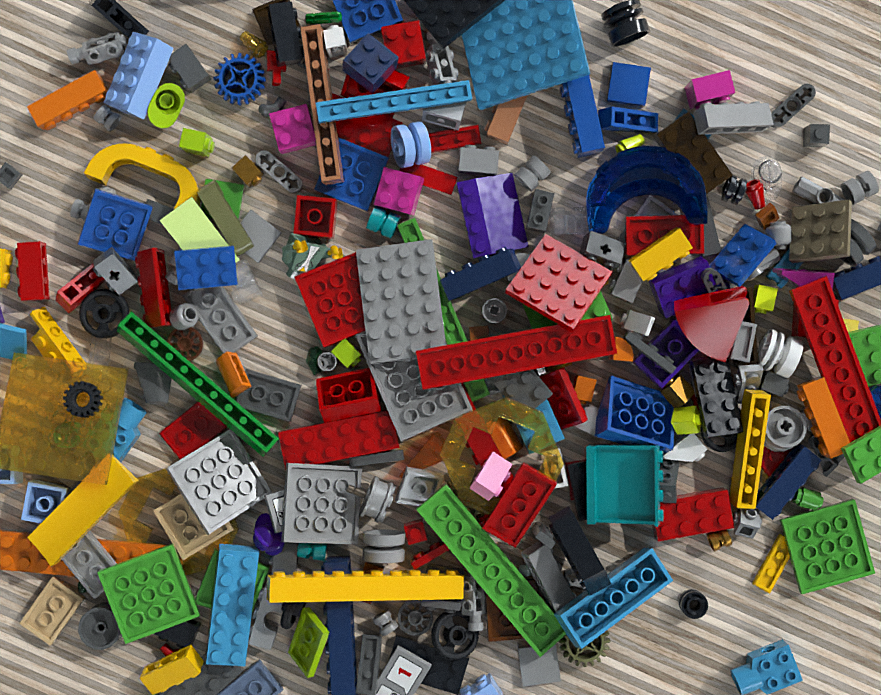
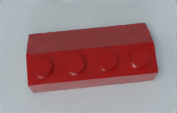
[135,247,172,329]

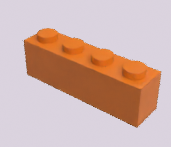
[27,70,108,130]
[797,377,850,459]

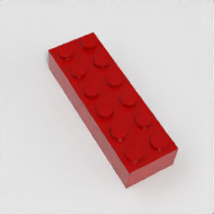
[278,410,400,470]

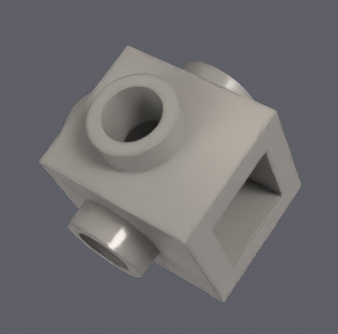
[733,508,762,539]

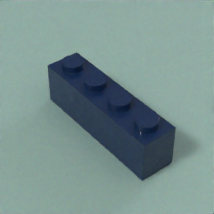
[440,247,521,301]
[832,256,881,300]
[756,443,822,520]

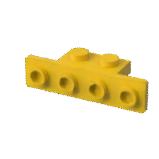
[30,307,89,375]

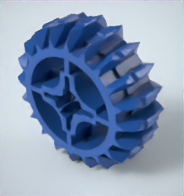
[213,53,266,106]

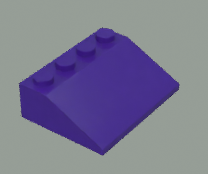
[457,173,529,260]

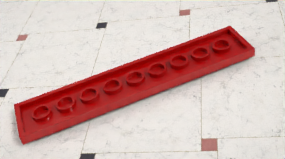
[789,276,881,443]
[416,315,617,390]

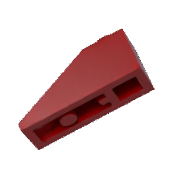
[55,263,113,313]

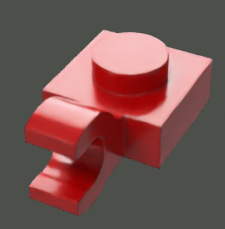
[266,50,287,86]

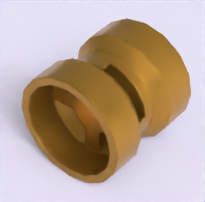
[706,529,732,552]

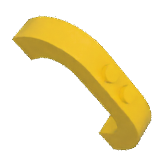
[84,143,201,209]

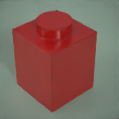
[404,518,428,545]

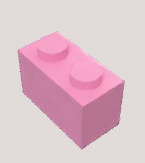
[469,452,512,501]

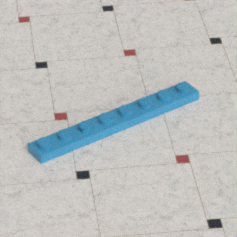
[315,80,472,124]

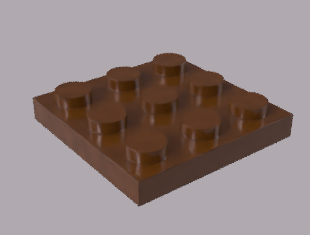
[485,579,543,642]

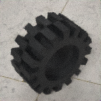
[63,381,103,418]

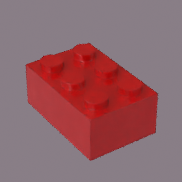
[316,368,381,423]

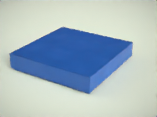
[607,62,651,107]

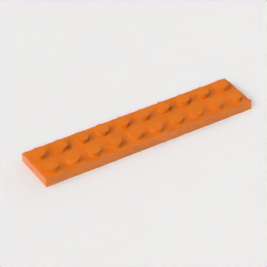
[0,530,166,577]

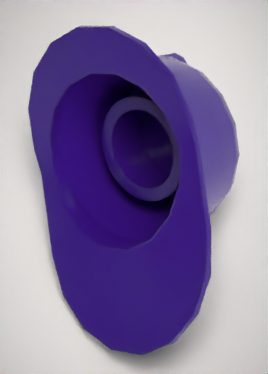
[253,513,285,556]

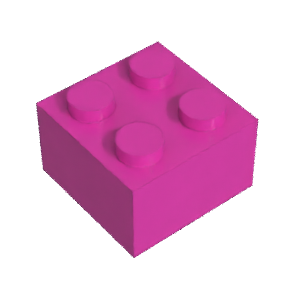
[684,70,736,110]
[269,104,316,154]
[374,167,424,215]

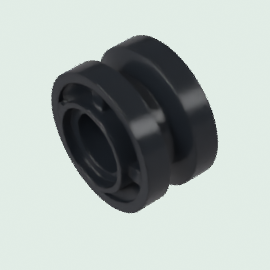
[721,175,747,205]
[679,589,708,619]

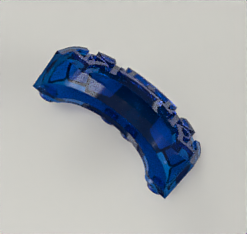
[586,146,708,234]

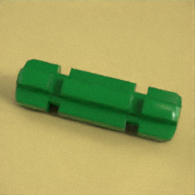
[305,11,342,25]

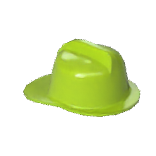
[147,83,185,128]

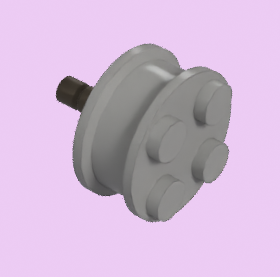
[346,476,396,523]

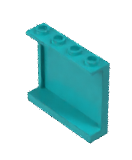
[586,444,664,527]

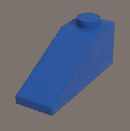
[598,107,659,133]

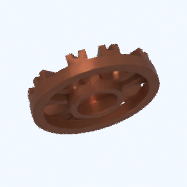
[167,327,204,361]

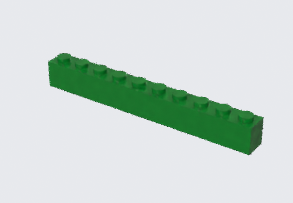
[117,311,279,457]

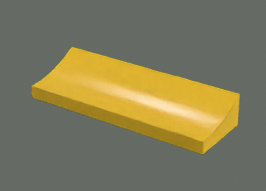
[27,453,139,567]

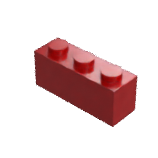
[15,241,50,301]

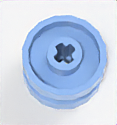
[391,121,431,168]

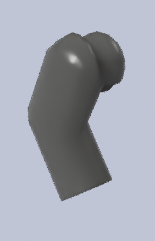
[258,96,287,117]

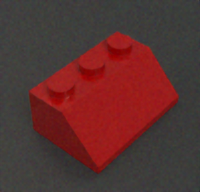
[340,70,410,118]

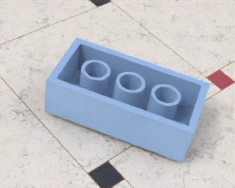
[103,32,174,119]

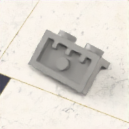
[734,364,764,404]

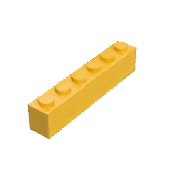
[729,389,771,509]

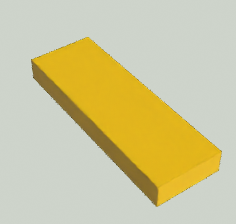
[752,534,790,594]

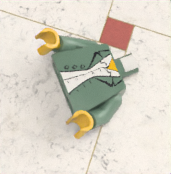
[282,233,343,279]

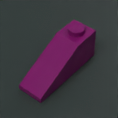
[772,268,835,289]

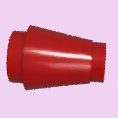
[745,179,766,210]

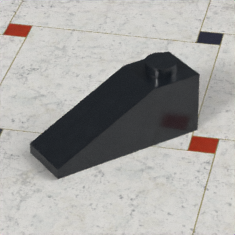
[89,0,149,38]

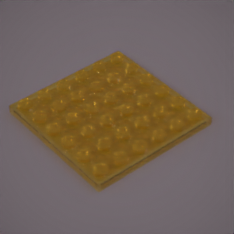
[0,352,128,485]

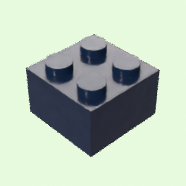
[342,33,399,94]

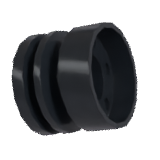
[601,0,650,47]

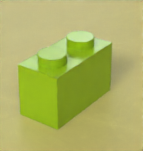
[179,128,215,157]

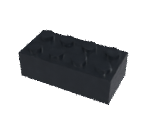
[548,506,611,595]

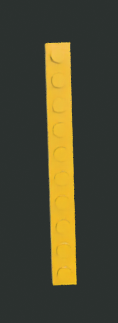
[267,569,464,603]

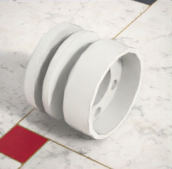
[755,329,804,378]

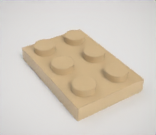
[19,576,86,646]

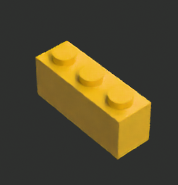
[628,227,693,281]
[139,645,204,695]

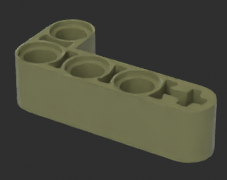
[197,179,255,256]

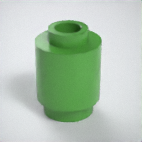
[792,487,824,511]

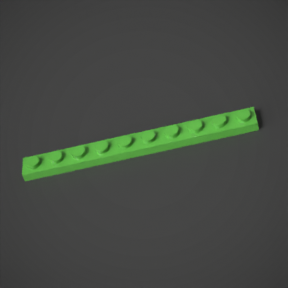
[397,218,490,402]

